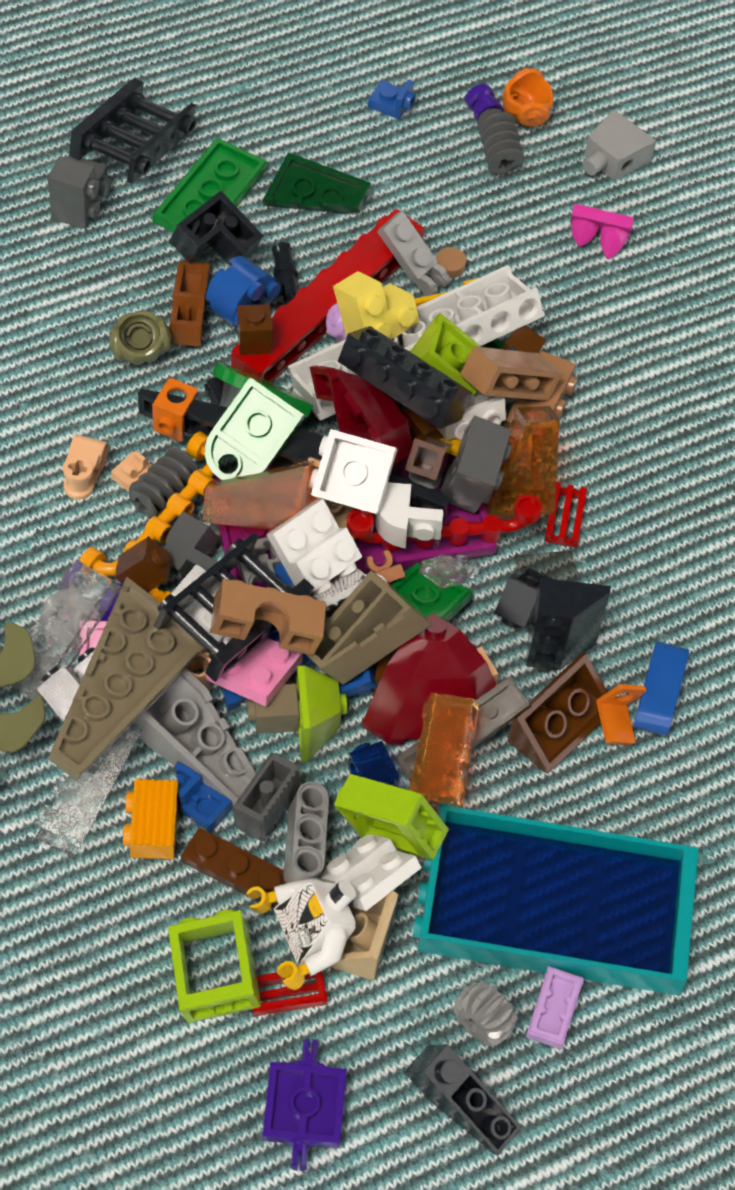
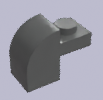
[165,511,220,578]

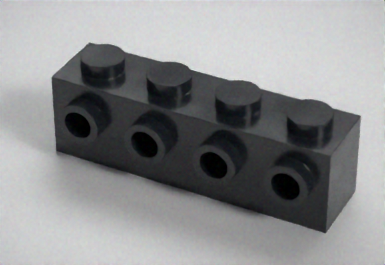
[337,326,473,429]

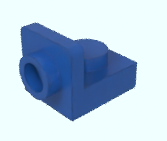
[368,79,416,120]

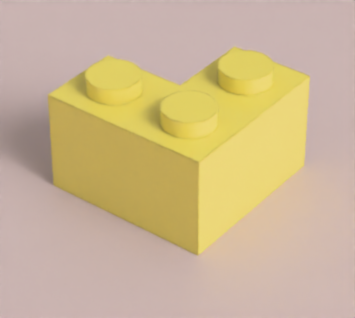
[333,271,420,339]

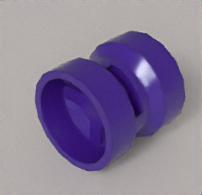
[464,84,504,123]

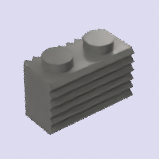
[232,753,300,841]

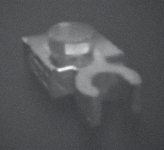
[419,555,480,589]

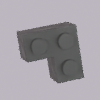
[48,156,111,229]
[440,415,512,513]

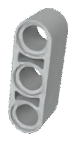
[283,782,329,883]

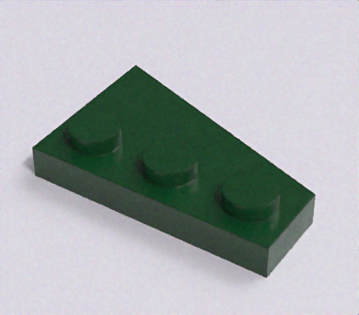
[263,152,371,213]

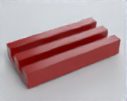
[544,482,587,548]
[252,971,328,1017]

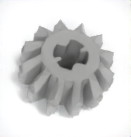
[453,980,518,1047]

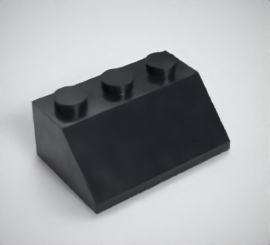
[526,578,611,671]

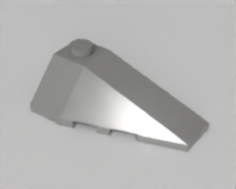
[129,668,256,806]

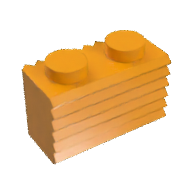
[123,778,178,859]

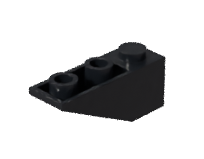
[404,1044,522,1156]

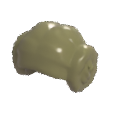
[109,311,172,365]

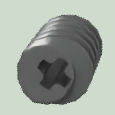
[477,109,524,175]
[128,447,199,519]

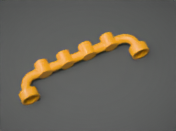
[78,431,216,577]

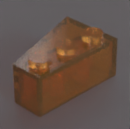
[485,406,560,517]
[202,460,314,530]
[409,693,479,808]

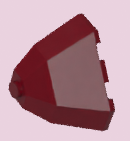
[309,365,413,465]
[362,613,500,745]

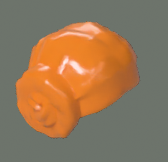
[502,68,554,127]

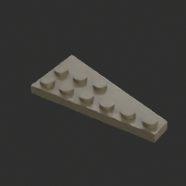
[48,577,204,781]

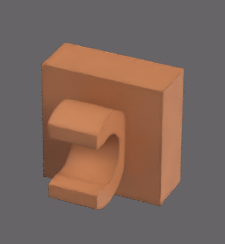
[365,550,405,583]

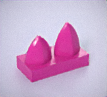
[570,204,634,259]

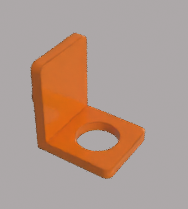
[152,378,198,442]
[596,684,647,745]

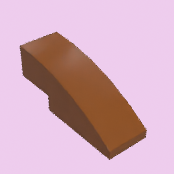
[169,261,210,347]

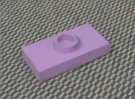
[526,966,584,1050]

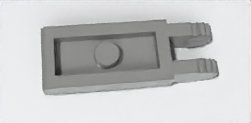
[377,211,451,296]

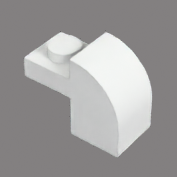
[374,482,443,548]

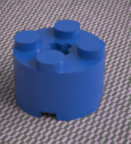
[206,256,281,329]

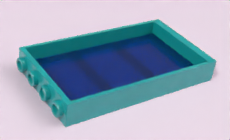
[412,805,699,996]

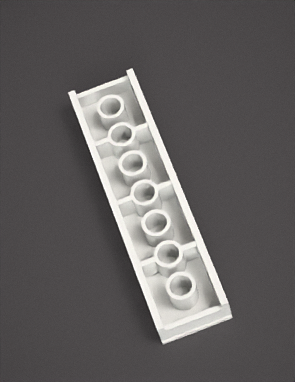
[288,265,545,421]

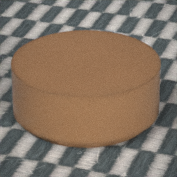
[436,247,466,278]

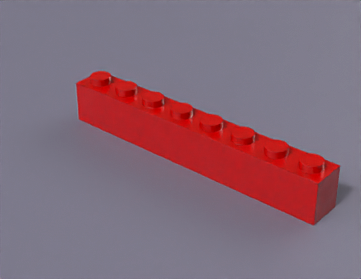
[231,209,424,383]

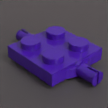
[262,1039,347,1171]

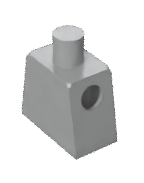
[583,109,656,180]

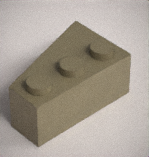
[306,570,432,685]

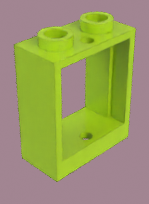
[334,774,449,860]
[168,909,261,1023]

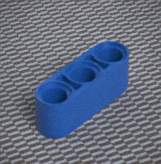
[633,640,690,737]

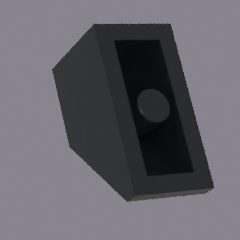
[494,566,553,628]

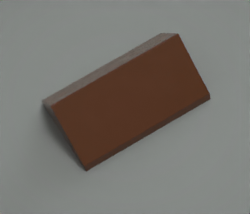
[507,653,607,773]

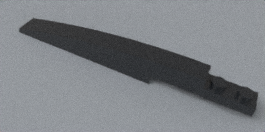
[138,389,451,525]

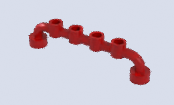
[346,495,542,551]

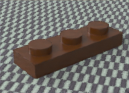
[181,827,286,910]

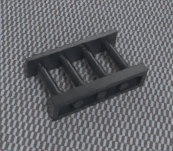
[69,78,197,184]
[154,532,314,682]

